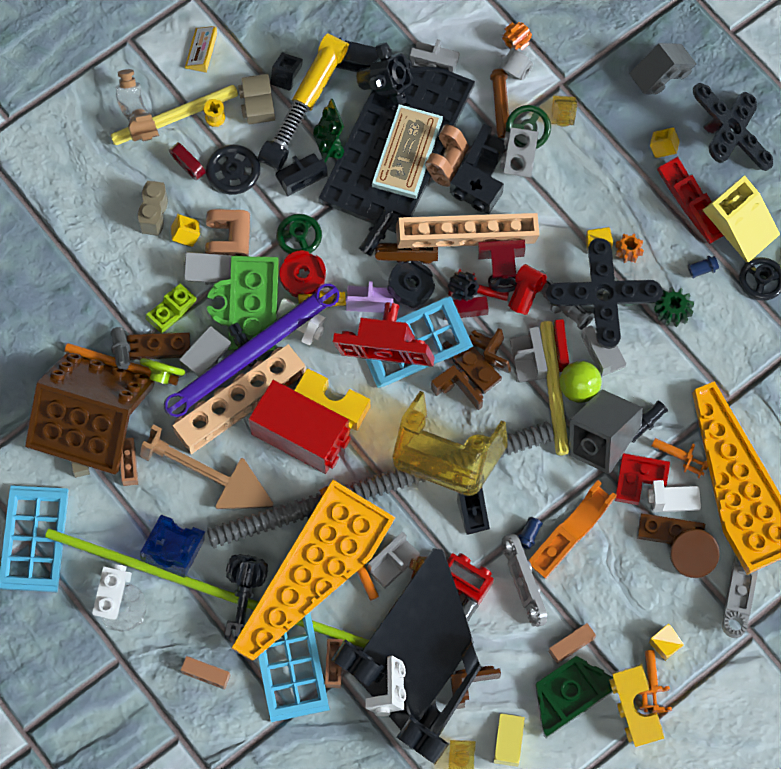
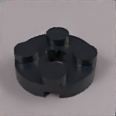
[387,261,435,308]

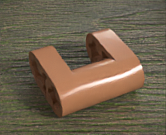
[425,125,469,187]
[205,209,250,256]

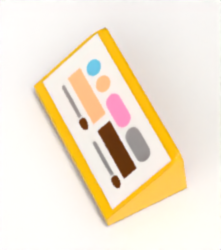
[185,26,217,73]

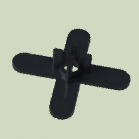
[693,83,773,171]
[545,238,663,349]

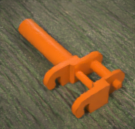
[651,438,708,478]
[638,650,672,713]

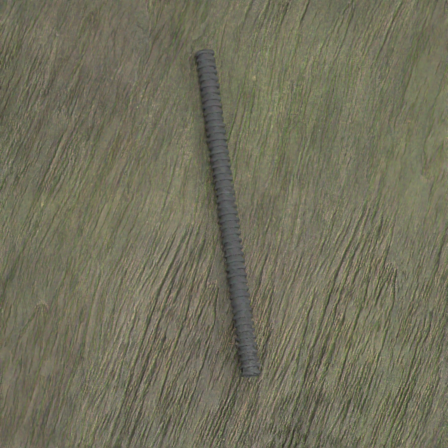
[207,421,554,548]

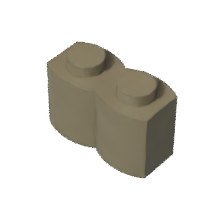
[238,74,275,125]
[138,181,168,236]

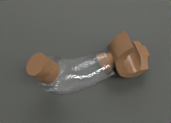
[116,69,159,141]

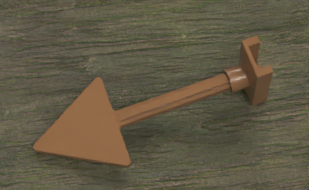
[140,424,273,509]

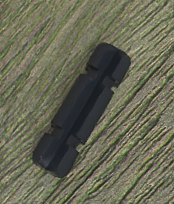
[228,323,260,367]

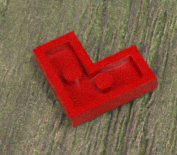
[615,453,670,505]

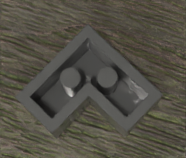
[629,43,696,95]

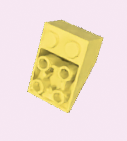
[703,176,780,263]

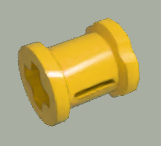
[203,99,225,127]

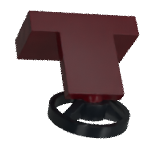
[478,239,526,293]

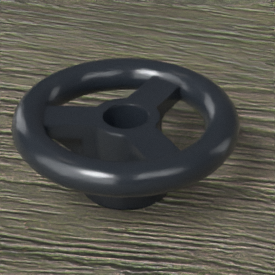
[739,257,781,301]

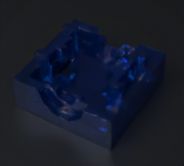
[140,514,205,578]

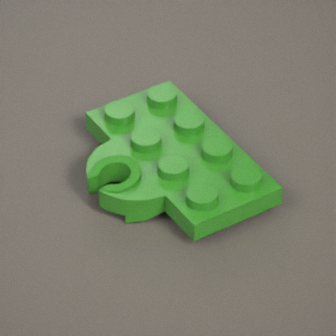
[207,256,279,352]

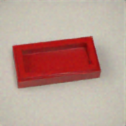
[553,319,569,372]

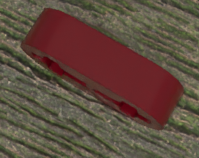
[169,142,206,180]

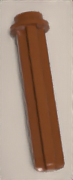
[490,68,509,138]

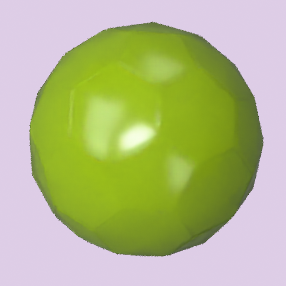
[559,361,602,403]

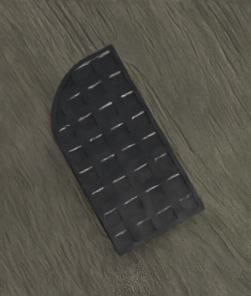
[318,67,475,233]

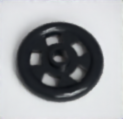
[206,144,260,195]

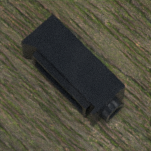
[336,37,392,72]

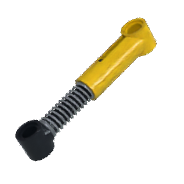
[258,33,349,171]

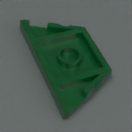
[535,656,613,739]

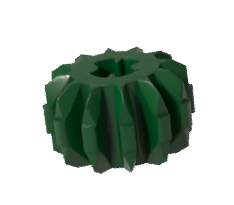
[654,287,694,327]

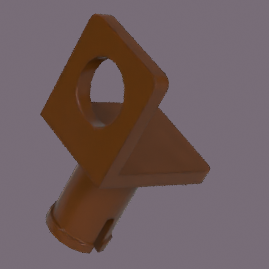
[469,328,511,373]

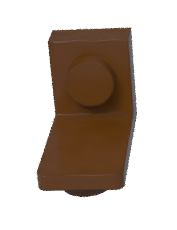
[431,365,483,410]
[450,666,501,709]

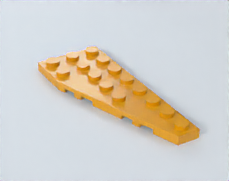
[692,381,781,575]
[231,480,395,661]

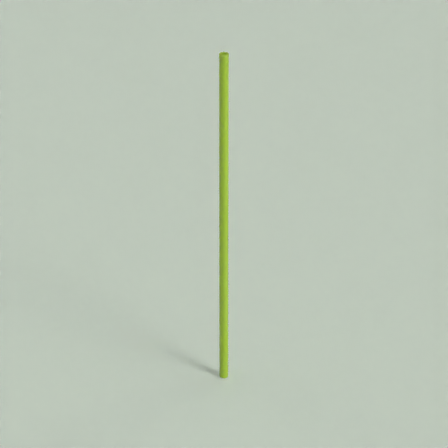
[45,528,369,648]

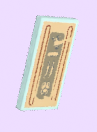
[372,105,443,199]

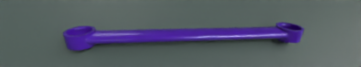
[164,284,339,417]

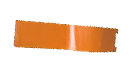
[529,480,617,579]

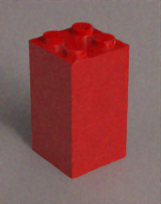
[249,379,351,474]

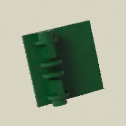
[313,99,344,162]

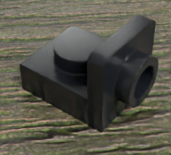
[270,52,303,91]

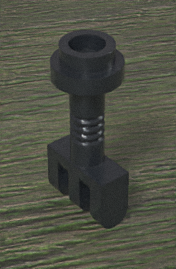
[225,585,254,640]

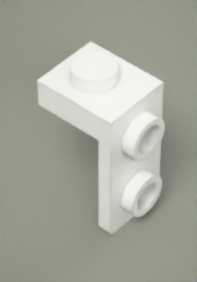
[277,298,326,346]
[648,480,701,512]
[92,563,132,620]
[366,656,406,716]

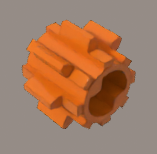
[502,22,532,51]
[615,234,644,263]

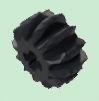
[226,554,268,588]

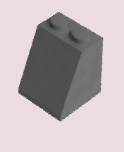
[569,389,643,474]

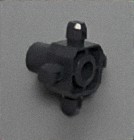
[356,42,412,106]

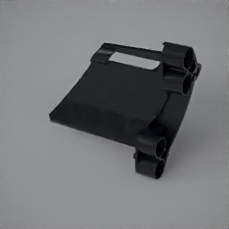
[331,548,481,765]

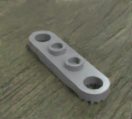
[502,534,547,627]
[722,554,758,638]

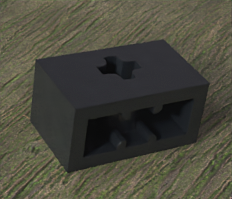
[450,162,504,214]

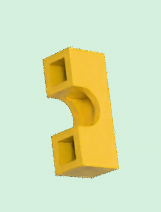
[294,368,371,431]
[609,664,664,747]

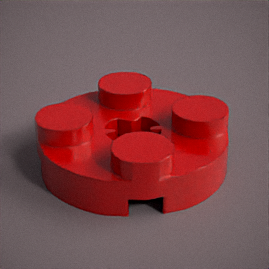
[279,250,326,297]

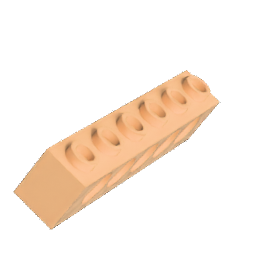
[396,213,539,248]
[172,344,306,454]

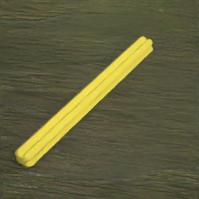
[111,85,238,145]
[540,321,569,456]

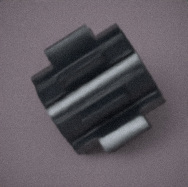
[448,271,479,301]

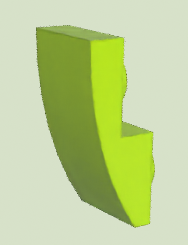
[145,283,197,334]

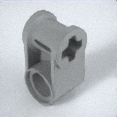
[500,48,533,80]

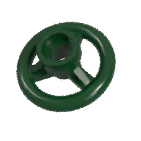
[506,105,551,149]
[276,214,322,254]

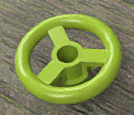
[140,358,186,384]

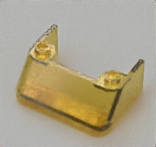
[392,391,508,495]

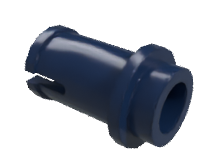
[688,255,719,278]
[518,517,543,550]

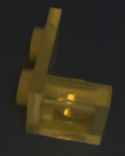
[551,96,578,127]
[449,740,476,769]

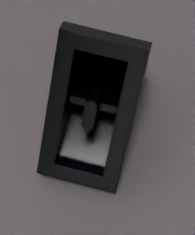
[457,485,490,535]

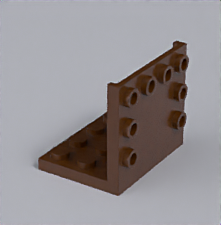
[25,353,155,475]

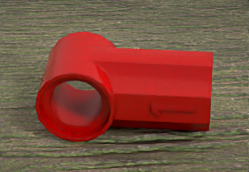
[508,264,547,315]

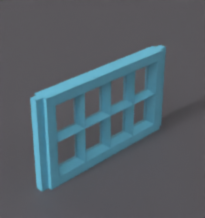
[366,296,473,388]
[0,485,69,592]
[250,612,330,722]

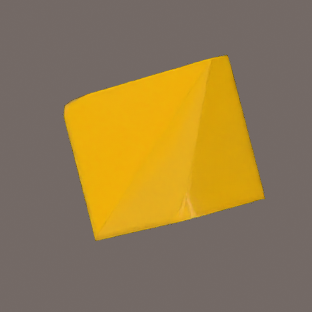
[650,127,679,158]
[171,214,200,247]
[585,227,613,251]
[649,623,684,661]

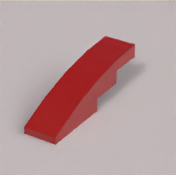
[657,156,724,244]

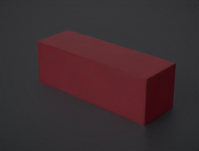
[444,296,489,320]

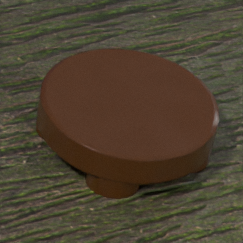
[670,529,720,578]

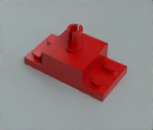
[332,302,435,367]

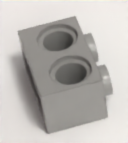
[500,128,539,177]

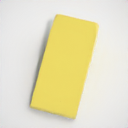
[494,714,525,767]

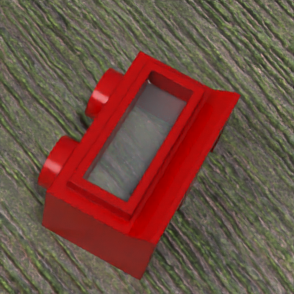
[447,553,494,605]

